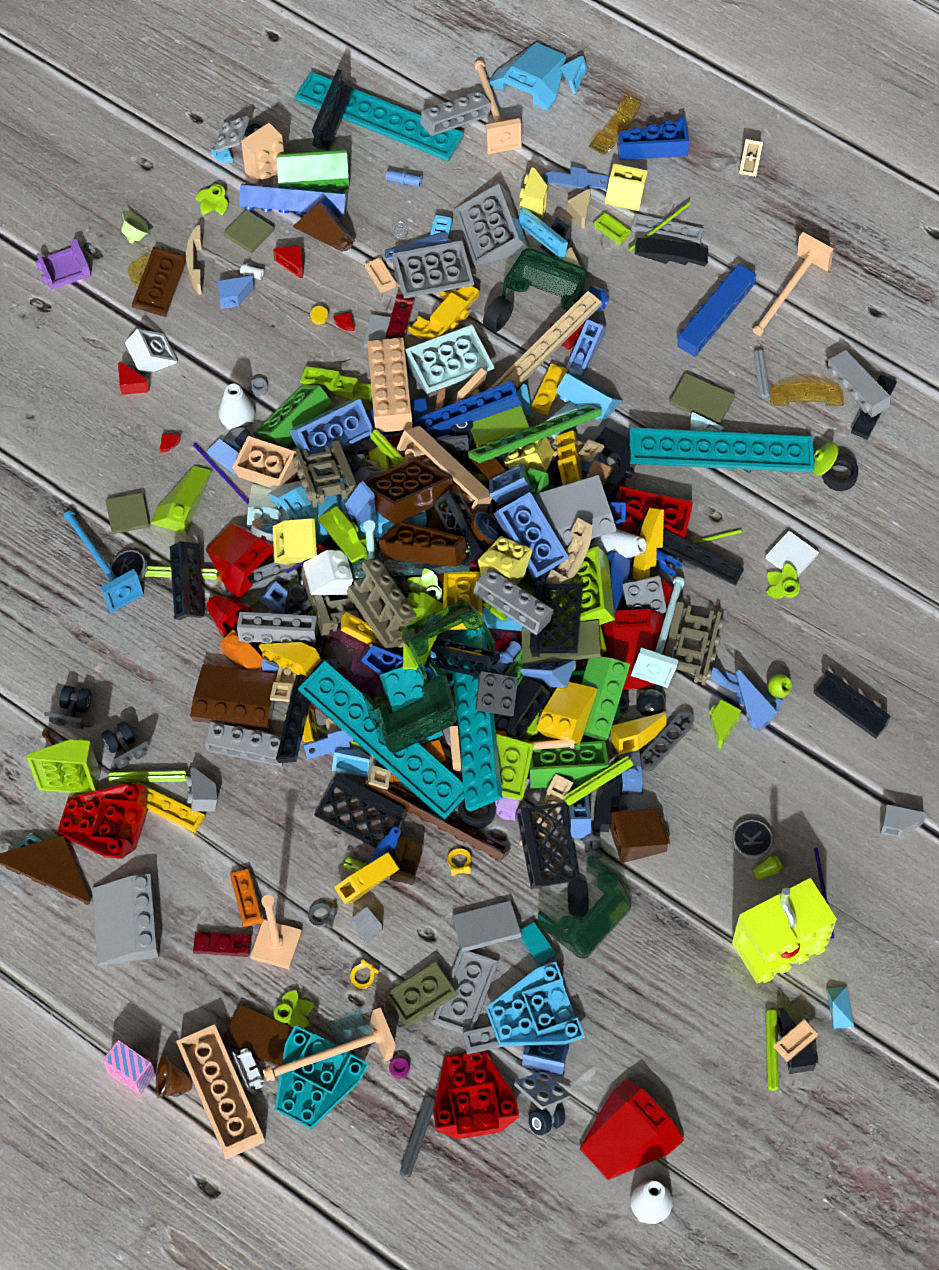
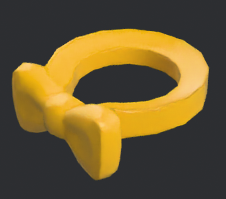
[447,848,471,876]
[350,959,379,989]

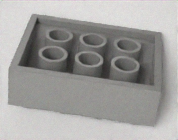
[454,183,528,266]
[393,240,474,299]
[532,475,617,547]
[92,874,159,965]

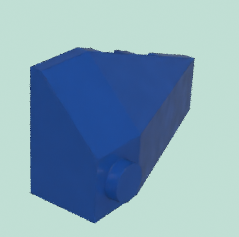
[601,552,630,625]

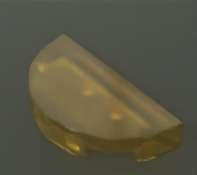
[128,256,149,287]

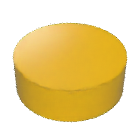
[310,306,328,324]

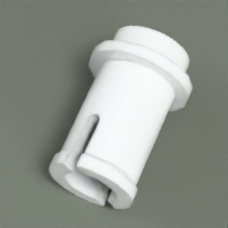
[240,263,264,280]

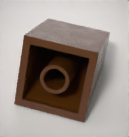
[293,203,355,252]
[609,809,670,864]

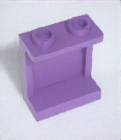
[35,239,91,290]

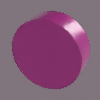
[389,1057,410,1079]

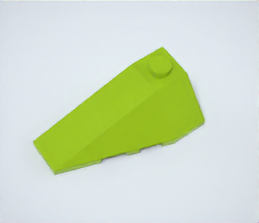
[151,466,212,534]
[403,592,443,670]

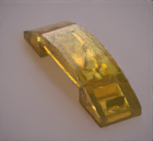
[589,96,641,155]
[770,382,844,406]

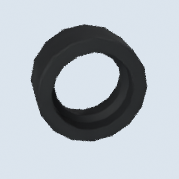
[483,296,514,332]
[822,454,859,491]
[458,799,496,829]

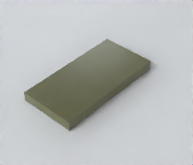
[522,620,601,665]

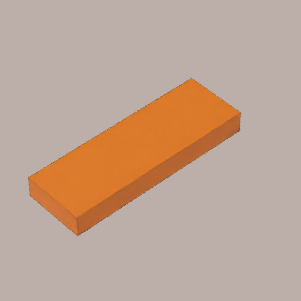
[230,868,263,928]

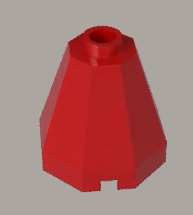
[206,595,252,638]

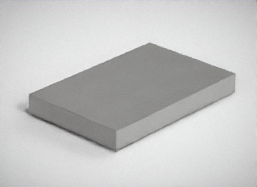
[452,901,521,952]

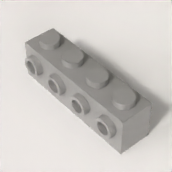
[420,91,491,136]
[827,350,890,417]
[473,568,553,635]
[237,612,318,645]
[205,722,283,767]

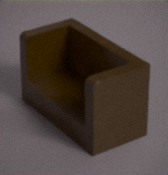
[390,836,423,885]

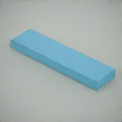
[519,208,568,259]

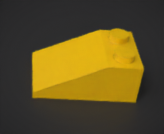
[443,572,483,630]
[536,682,598,745]

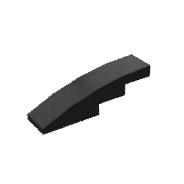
[634,238,708,267]

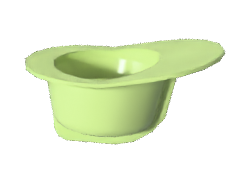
[121,211,150,243]

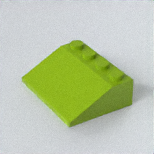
[549,546,615,625]
[26,738,101,794]

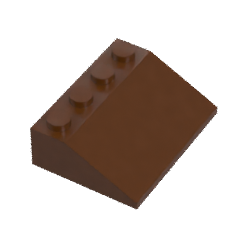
[357,457,453,524]
[190,664,277,731]

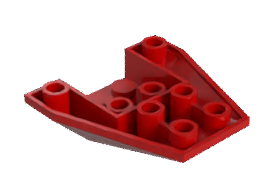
[206,523,274,599]
[601,609,669,690]
[57,784,147,859]
[433,1051,520,1139]
[579,1079,684,1180]

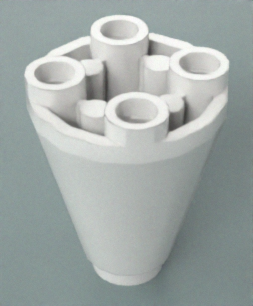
[218,384,255,430]
[591,528,646,558]
[630,1181,673,1224]

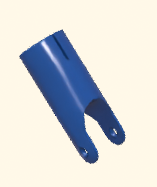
[656,548,682,576]
[368,827,401,864]

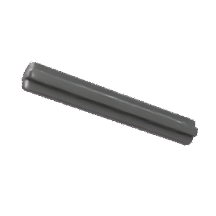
[400,1097,435,1178]

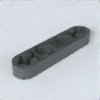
[640,711,694,772]

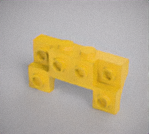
[408,286,479,341]

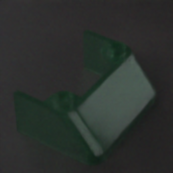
[502,248,588,313]
[401,600,495,683]
[363,661,458,753]
[537,856,632,958]

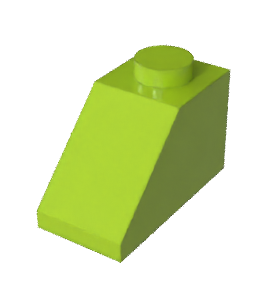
[709,700,742,749]

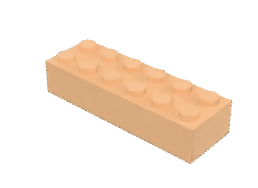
[367,338,413,433]
[396,426,492,516]
[176,1024,265,1159]

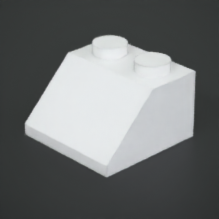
[125,329,177,373]
[303,550,353,595]

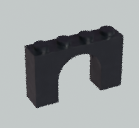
[582,427,640,501]

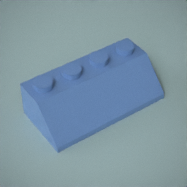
[289,399,374,455]
[494,492,569,580]

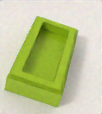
[593,212,632,245]

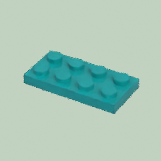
[379,667,443,744]

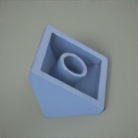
[489,463,533,505]
[521,660,575,688]
[522,1044,569,1076]

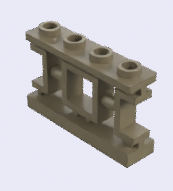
[293,440,357,508]
[346,558,417,649]
[301,561,366,636]
[664,601,724,686]

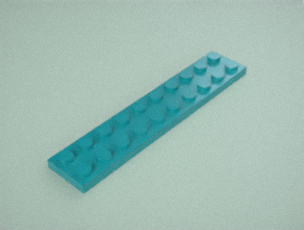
[295,72,464,162]
[629,428,814,473]
[449,625,503,812]
[298,661,465,820]

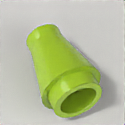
[752,855,783,881]

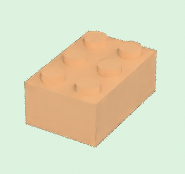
[241,123,284,184]
[232,436,297,489]

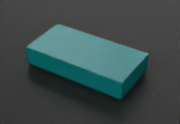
[520,922,557,967]

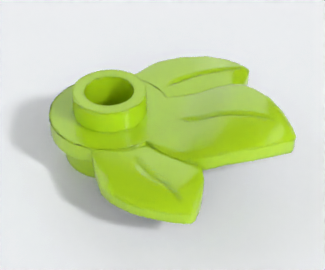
[195,184,228,216]
[766,563,800,599]
[406,568,442,601]
[274,990,314,1029]

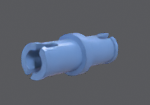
[386,169,422,187]
[492,641,521,675]

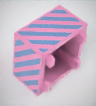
[103,1040,156,1095]

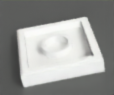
[765,531,819,578]

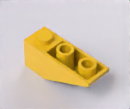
[259,642,321,677]
[611,712,667,755]
[334,852,400,904]

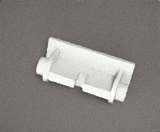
[232,1048,264,1094]

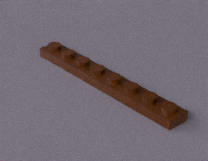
[364,779,511,861]

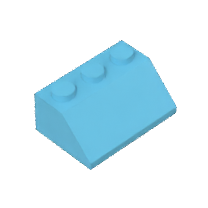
[556,373,622,420]

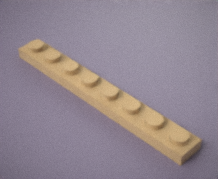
[488,291,602,390]

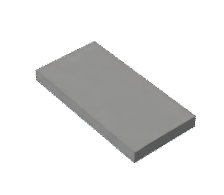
[433,948,499,1034]

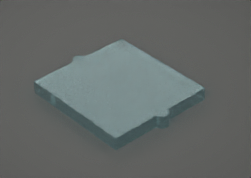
[329,1011,375,1053]

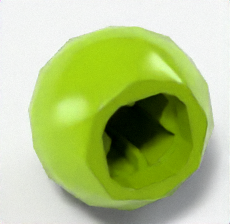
[767,674,792,698]

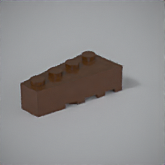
[379,521,467,567]

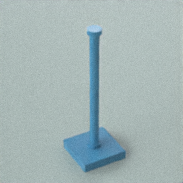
[64,510,144,613]

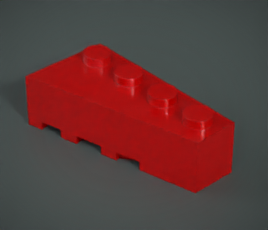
[616,486,693,539]

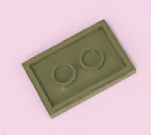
[670,374,735,425]
[384,961,458,1028]

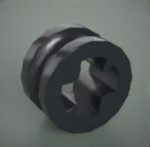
[620,693,629,713]

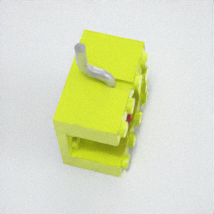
[732,878,837,984]

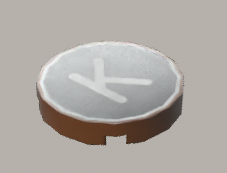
[471,511,504,546]

